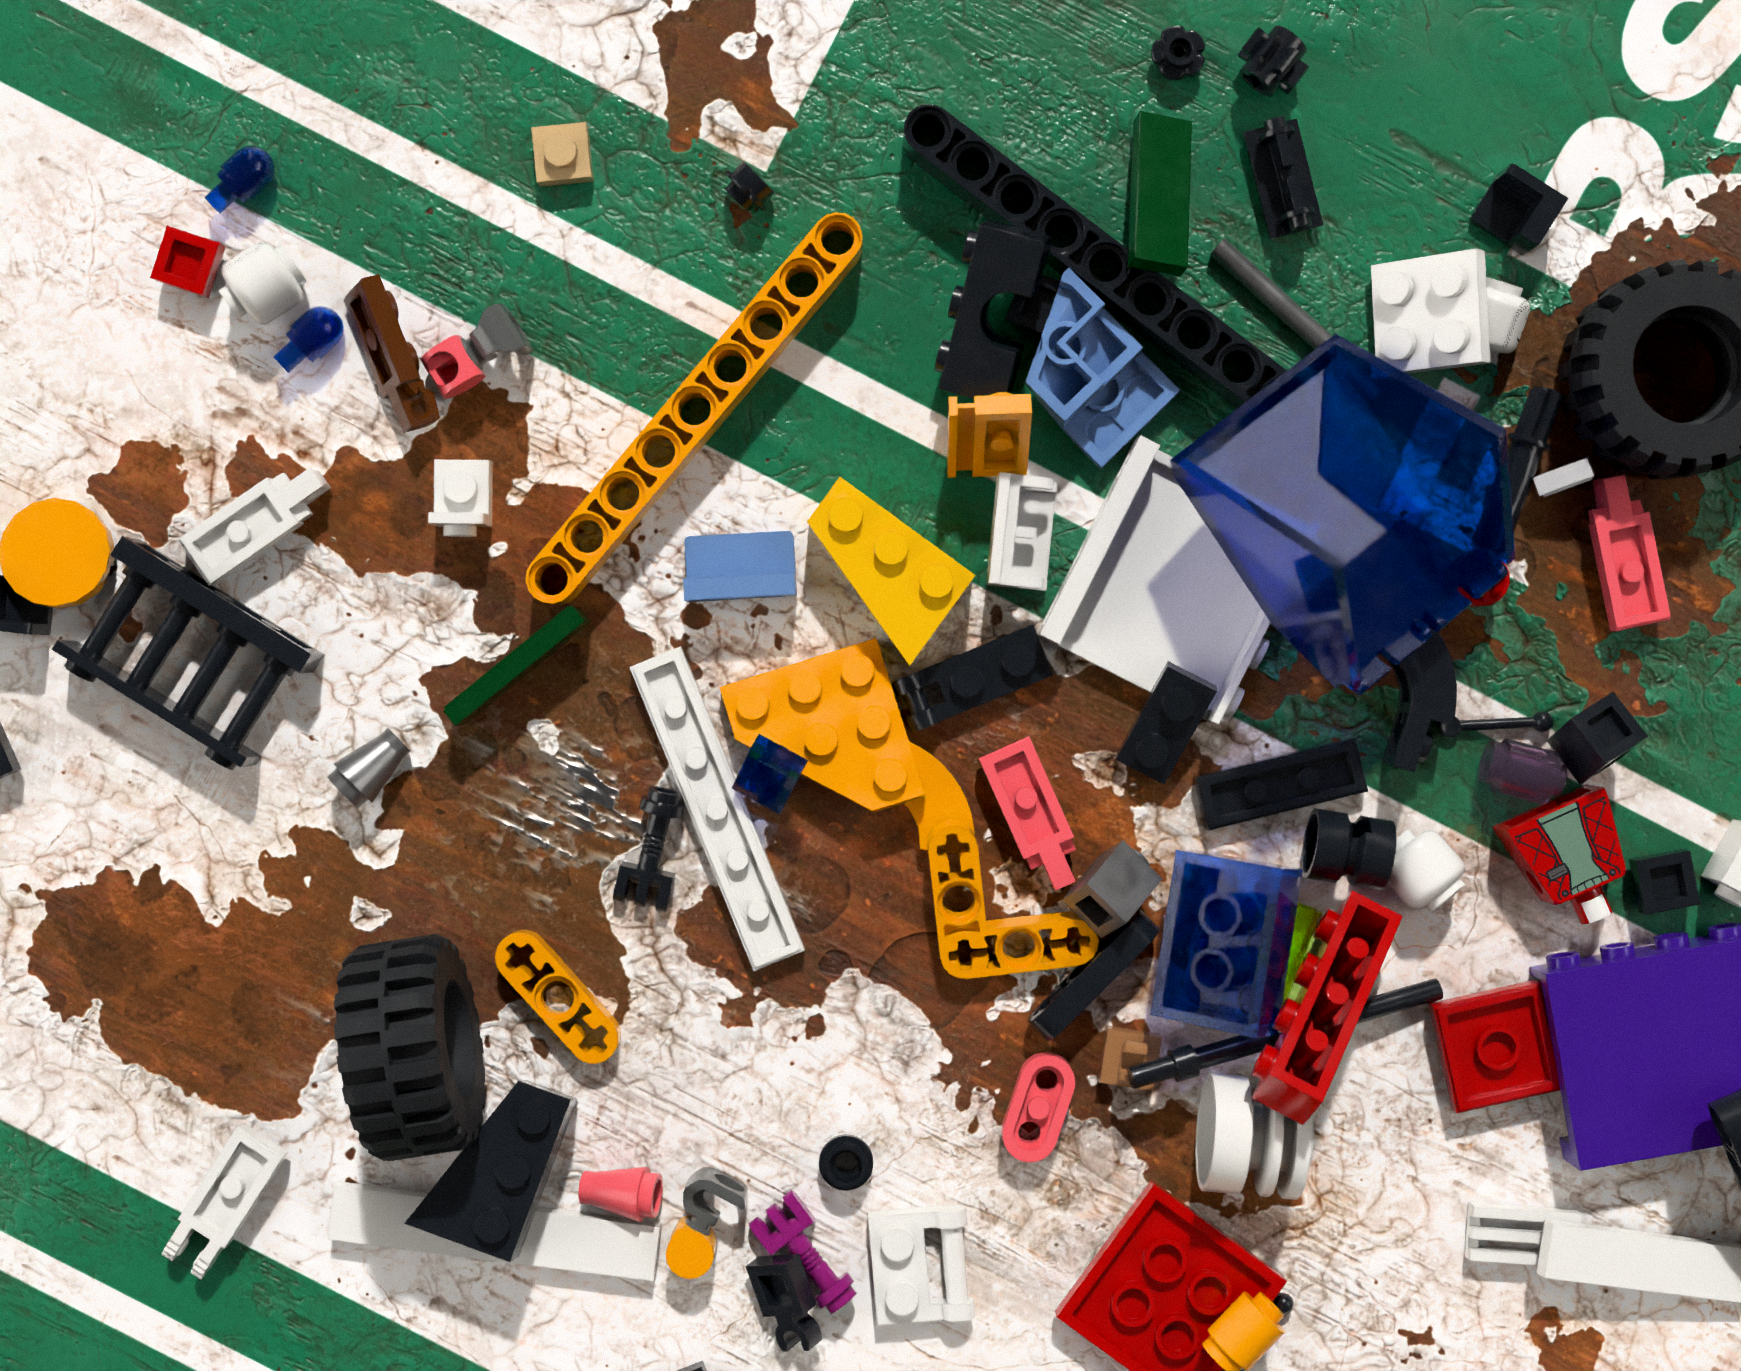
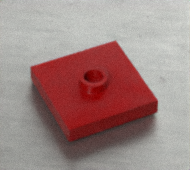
[1428,980,1560,1113]

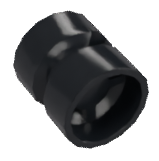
[1301,808,1396,891]

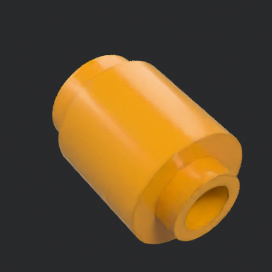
[1202,1291,1285,1371]

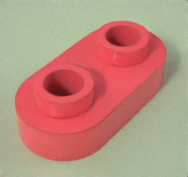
[1001,1052,1075,1162]

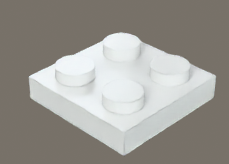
[1371,248,1490,377]

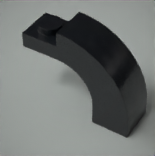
[1329,581,1457,772]

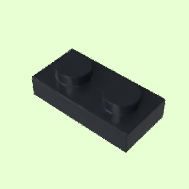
[1116,661,1217,785]

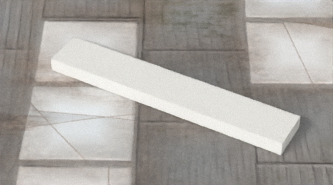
[630,646,805,971]
[327,1181,662,1281]

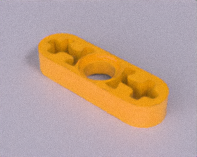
[495,930,621,1064]

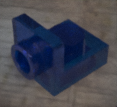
[731,734,808,814]

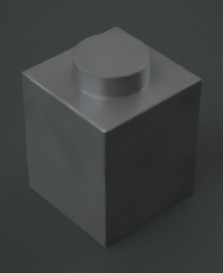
[1062,840,1162,938]

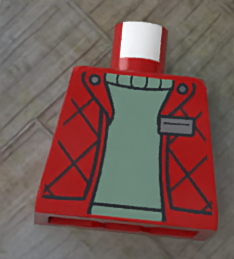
[1492,784,1626,924]

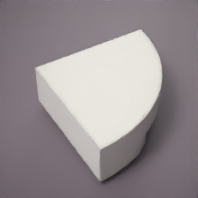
[1533,456,1595,497]

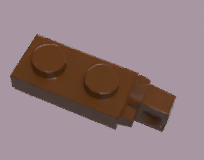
[343,274,440,433]

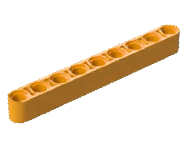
[526,212,863,605]

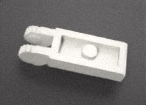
[162,1123,289,1280]

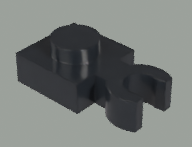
[745,1254,822,1352]

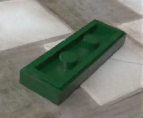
[1128,111,1192,276]
[443,606,591,726]

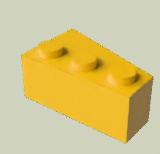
[807,477,976,666]

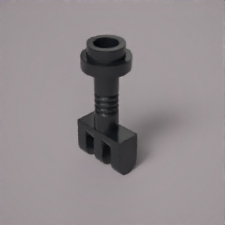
[613,786,684,912]

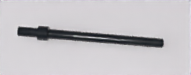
[1127,978,1443,1089]

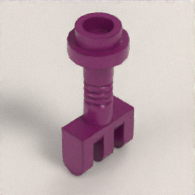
[749,1190,857,1314]

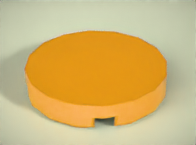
[0,498,115,609]

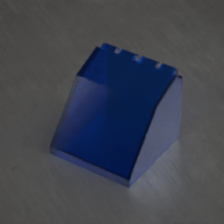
[1170,334,1516,695]

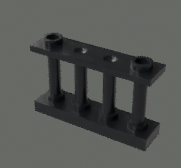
[51,536,325,770]

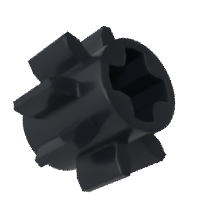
[1238,25,1309,97]

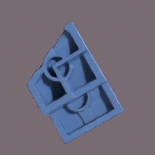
[1025,268,1180,470]

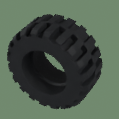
[1559,259,1741,480]
[334,934,485,1161]

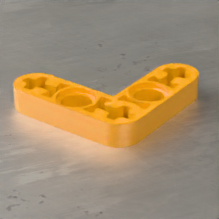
[927,819,1099,979]

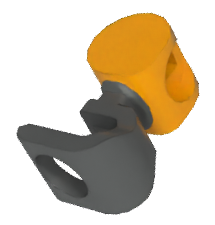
[666,1167,748,1279]

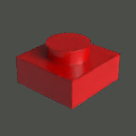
[150,226,226,299]

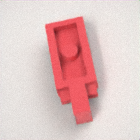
[1588,474,1671,631]
[978,736,1076,890]

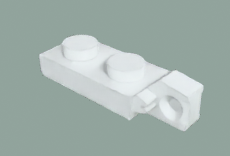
[178,468,331,586]

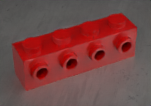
[1251,890,1403,1125]

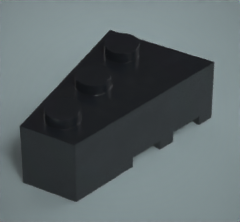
[404,1080,578,1262]

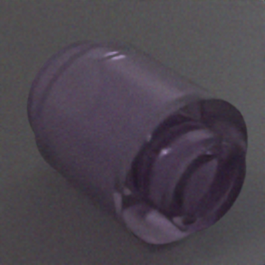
[1478,738,1567,805]

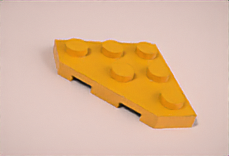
[719,638,926,813]

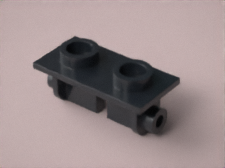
[1243,116,1323,240]

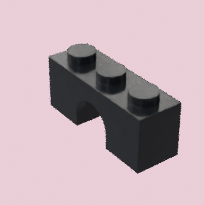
[935,220,1053,399]

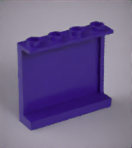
[1529,923,1741,1171]

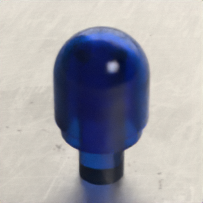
[204,146,275,214]
[273,306,344,373]

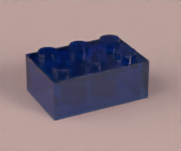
[1150,850,1303,1039]

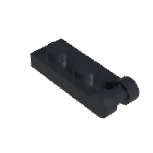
[891,624,1053,733]

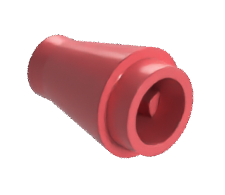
[578,1167,663,1222]

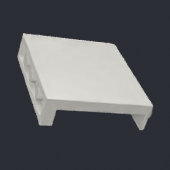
[1037,435,1320,725]

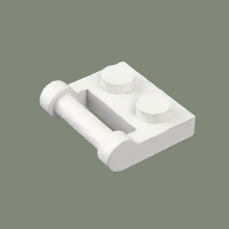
[868,1204,975,1326]

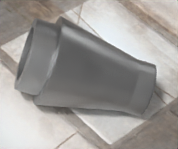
[327,728,411,808]

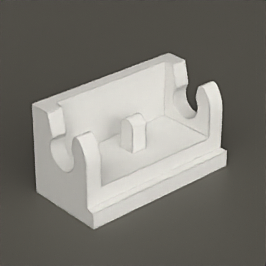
[986,472,1057,591]

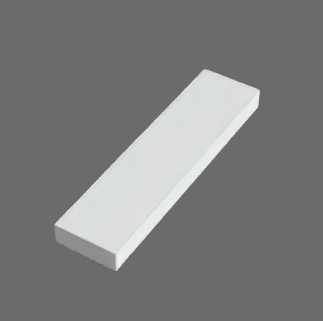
[1536,1219,1741,1303]

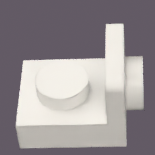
[428,459,493,537]

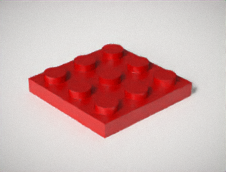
[1055,1179,1287,1371]

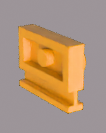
[947,392,1032,478]

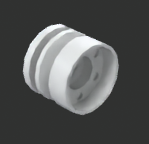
[1195,1072,1314,1200]

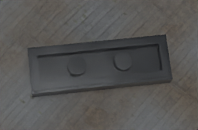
[1193,738,1368,831]

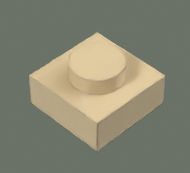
[531,122,594,187]

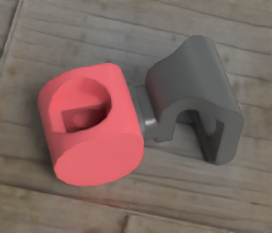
[420,303,534,399]

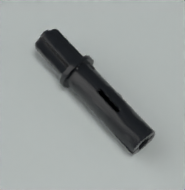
[1475,386,1562,550]

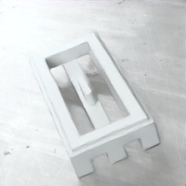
[1465,1202,1583,1266]

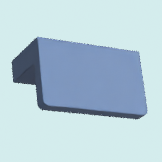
[683,531,797,602]

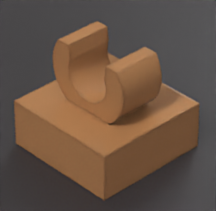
[1097,1025,1162,1091]

